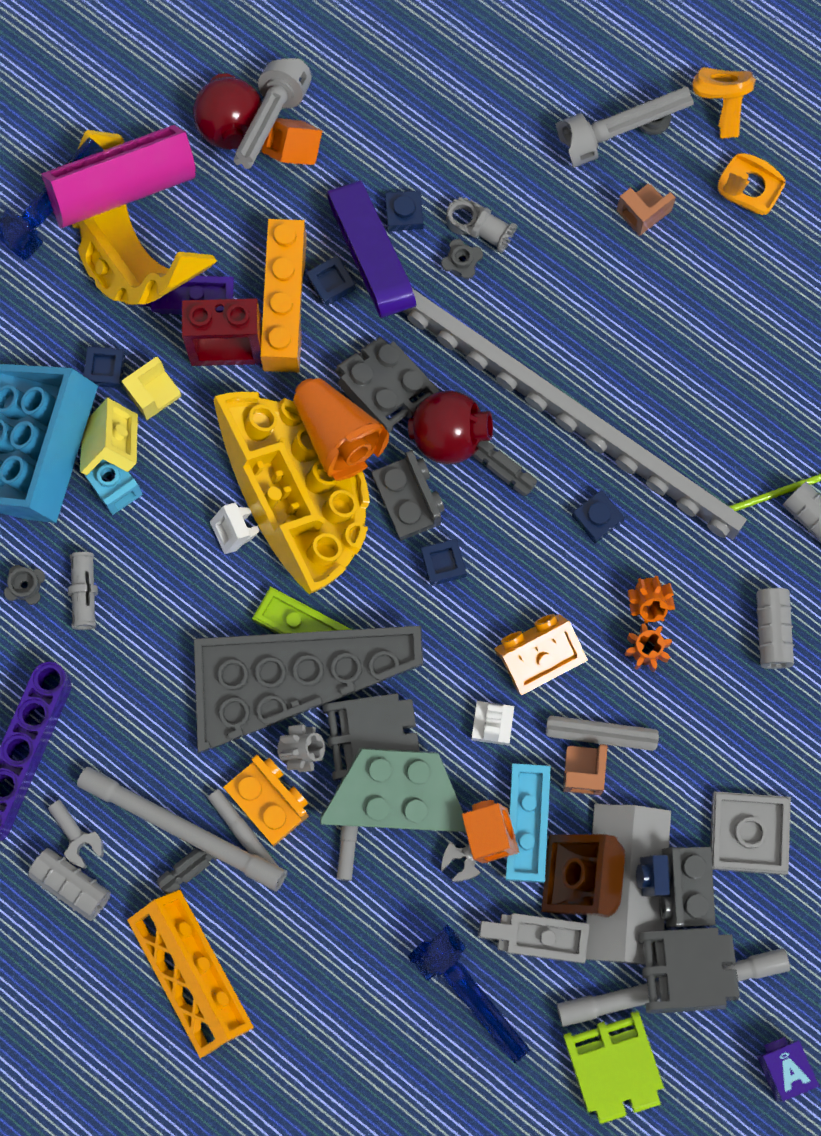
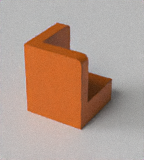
[261,118,323,165]

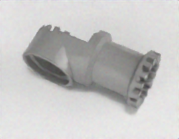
[446,197,518,254]

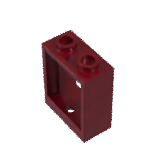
[182,299,262,366]

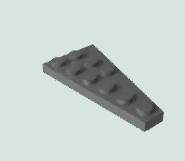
[194,626,423,754]

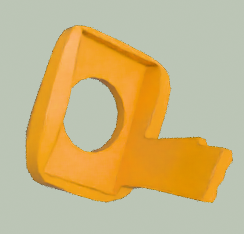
[692,68,756,139]
[718,153,786,215]

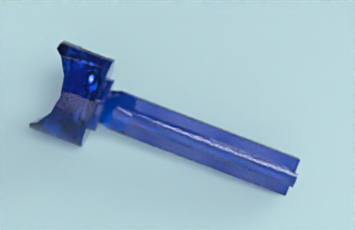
[0,137,104,261]
[408,924,531,1064]

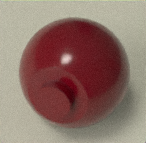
[193,73,262,150]
[408,390,493,464]

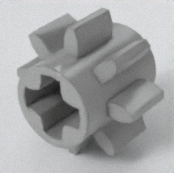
[277,724,325,772]

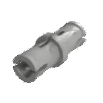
[68,552,98,630]

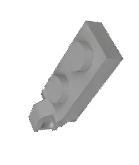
[478,913,590,964]

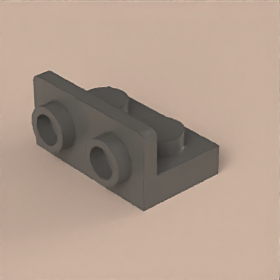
[371,450,445,541]
[660,847,716,927]

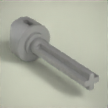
[233,58,312,169]
[556,86,694,168]

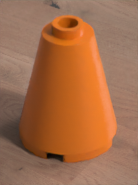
[293,378,390,481]

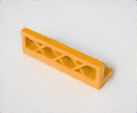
[127,890,254,1058]

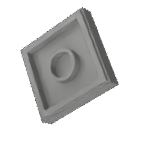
[710,791,791,875]

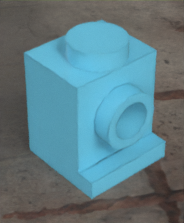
[85,459,143,515]

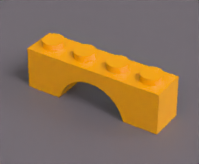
[260,219,307,372]

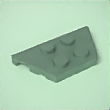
[320,747,466,832]

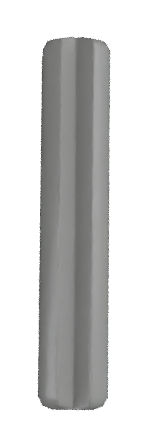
[546,716,659,751]

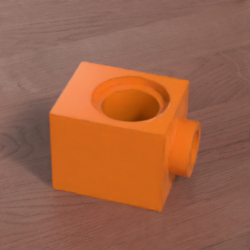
[462,800,519,864]

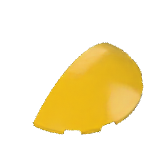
[213,392,370,594]

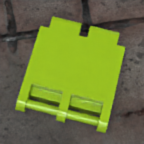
[563,1011,664,1124]

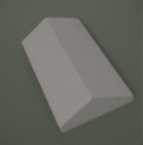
[586,804,671,966]

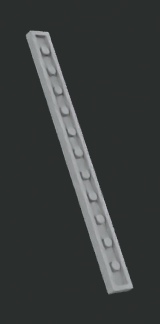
[402,288,747,540]

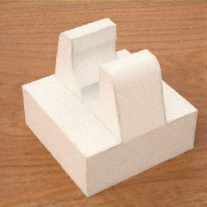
[210,503,260,554]
[471,701,514,746]

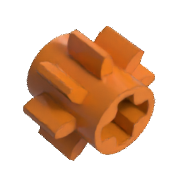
[628,575,675,624]
[625,623,672,672]

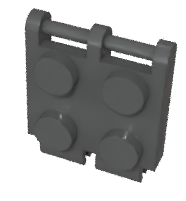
[335,337,440,433]
[323,693,420,781]
[639,927,740,1014]

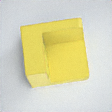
[121,357,181,420]

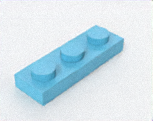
[505,763,551,883]

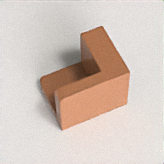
[616,184,676,236]
[563,744,608,796]

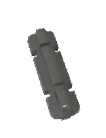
[473,441,537,496]
[157,848,217,895]

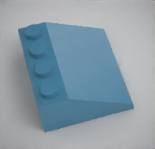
[0,364,98,523]

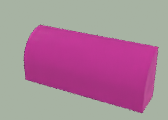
[41,125,196,229]

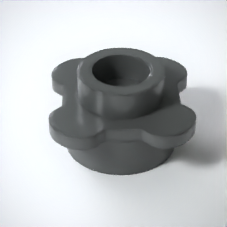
[442,239,483,279]
[4,565,46,605]

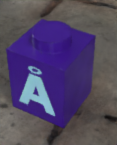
[757,1036,819,1102]

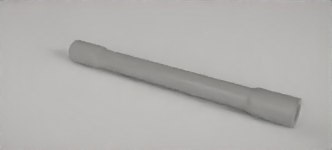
[77,766,287,892]
[556,948,790,1027]

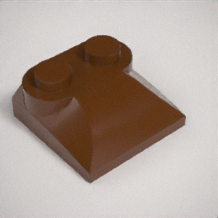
[541,834,625,917]

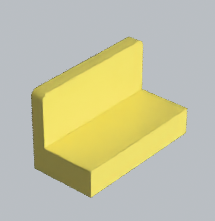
[80,397,138,476]

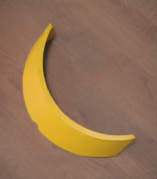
[72,130,217,305]

